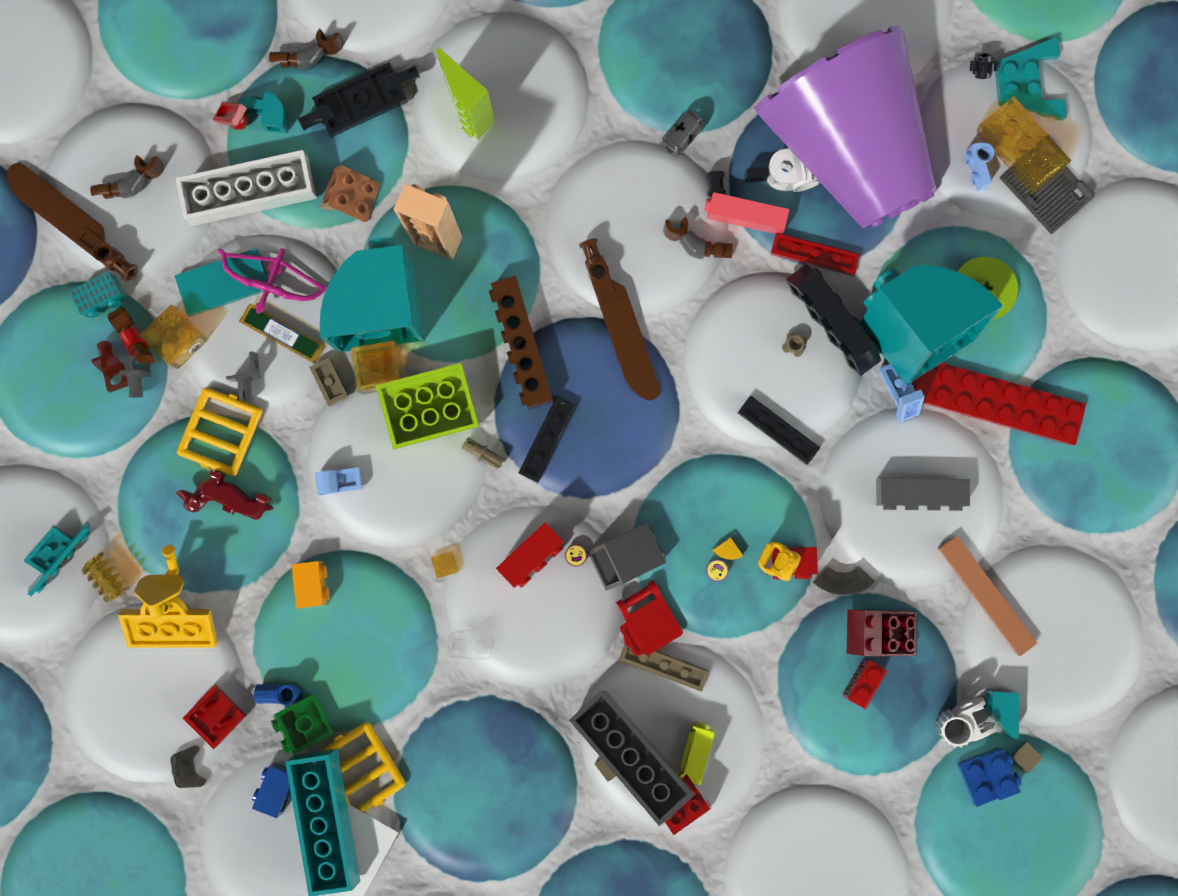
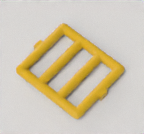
[177,387,263,476]
[320,722,406,812]

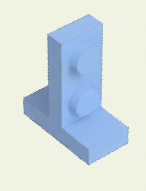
[879,364,925,423]

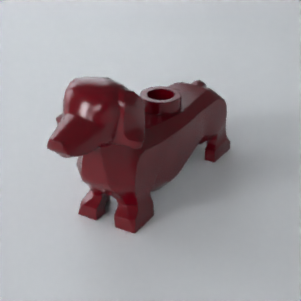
[176,470,274,520]

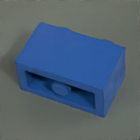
[252,762,291,818]

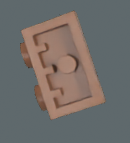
[320,165,380,222]

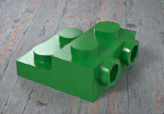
[270,694,334,755]

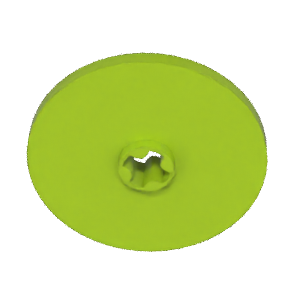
[957,256,1018,320]

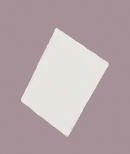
[339,803,398,896]

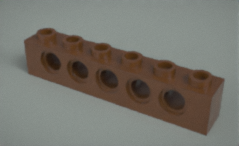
[489,276,553,410]

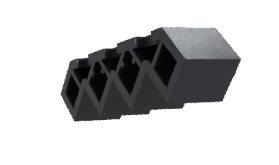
[786,264,882,376]

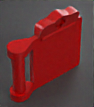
[615,580,683,656]

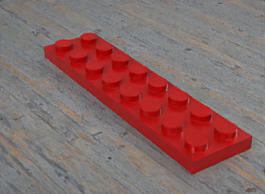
[911,363,1086,446]

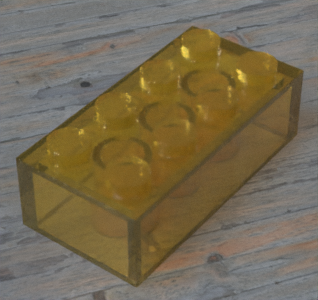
[977,96,1072,195]

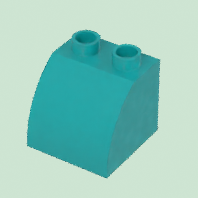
[320,237,424,353]
[860,265,1003,385]

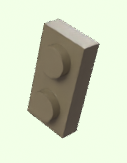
[309,357,349,406]

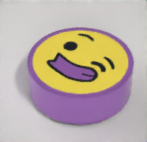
[706,560,728,582]

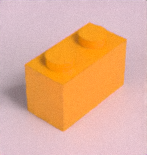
[291,561,330,609]

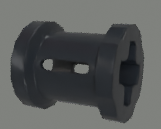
[706,171,726,197]

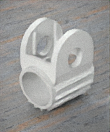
[767,148,820,192]
[935,698,997,748]

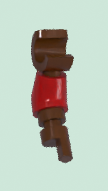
[107,307,155,364]

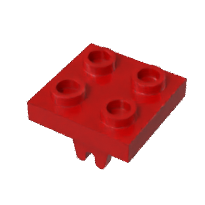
[182,685,247,749]

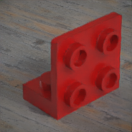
[666,771,712,835]

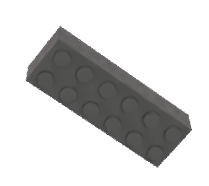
[569,690,696,826]

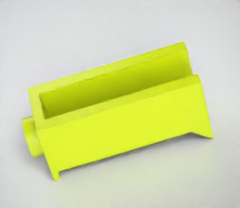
[678,722,715,785]

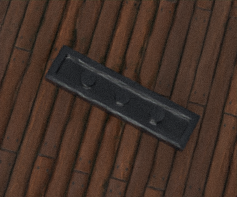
[518,396,576,483]
[737,396,821,465]

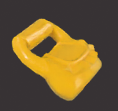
[758,542,801,581]

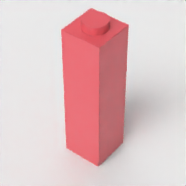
[704,192,789,234]

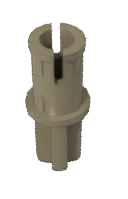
[461,437,504,469]

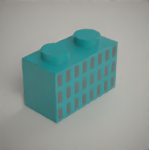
[69,272,127,318]

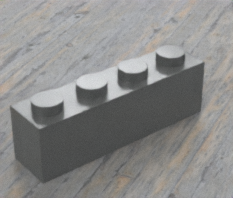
[876,478,970,511]

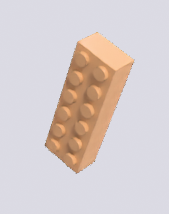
[393,184,463,261]

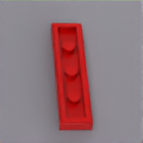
[770,232,860,276]

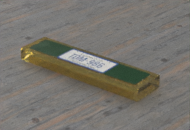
[239,303,325,364]

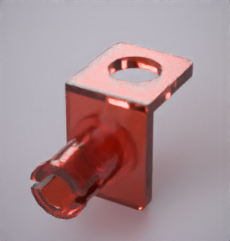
[91,341,129,393]

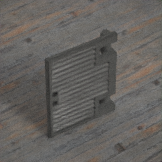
[1000,141,1094,235]

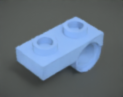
[965,143,995,192]
[315,467,363,495]

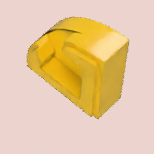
[712,538,743,560]

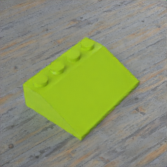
[436,47,495,140]
[376,363,480,450]

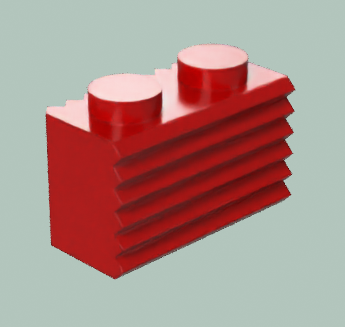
[843,659,888,710]

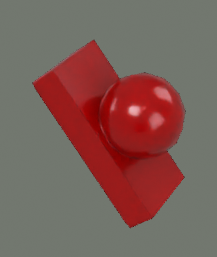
[213,101,249,130]

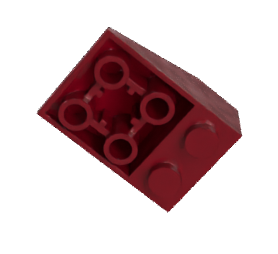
[846,609,917,656]

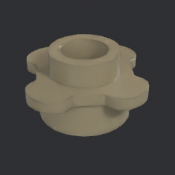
[782,332,807,357]

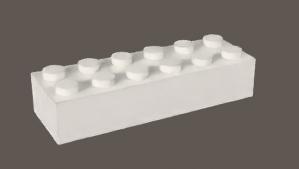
[175,150,317,226]

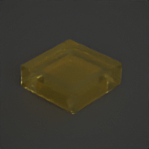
[431,551,459,579]

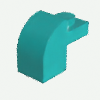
[241,91,288,134]

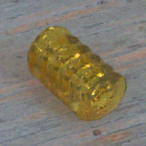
[81,552,130,602]

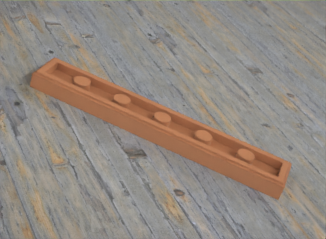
[938,536,1038,656]

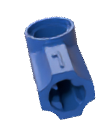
[254,683,302,705]

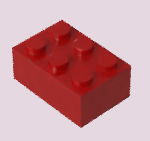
[496,522,564,588]

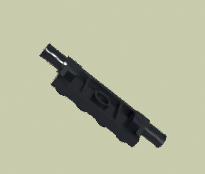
[298,62,420,138]

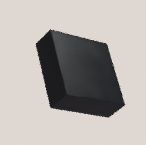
[744,167,769,183]

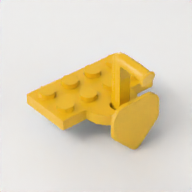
[118,545,218,648]

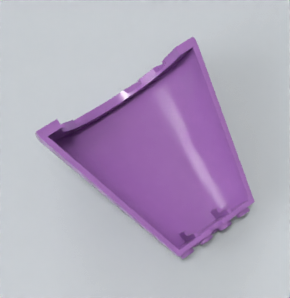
[754,26,936,229]

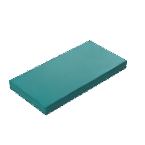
[174,248,268,317]

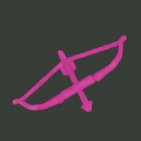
[217,248,328,313]

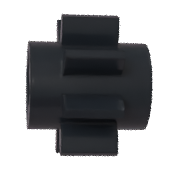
[970,53,998,79]

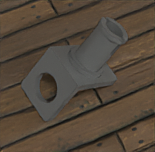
[226,351,261,401]
[119,354,151,398]

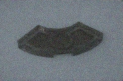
[812,566,875,595]

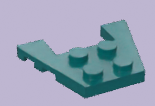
[995,37,1067,121]

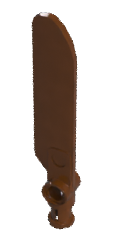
[7,163,138,281]
[579,238,660,401]

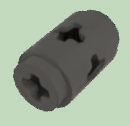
[661,110,704,157]

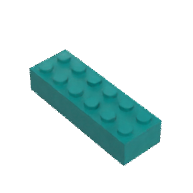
[285,748,361,896]

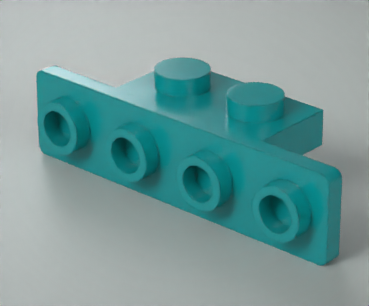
[24,521,91,597]

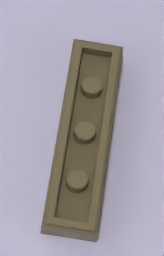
[619,644,709,692]

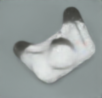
[170,745,206,788]

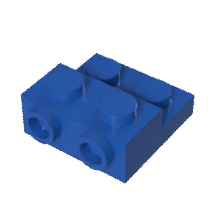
[957,747,1022,807]

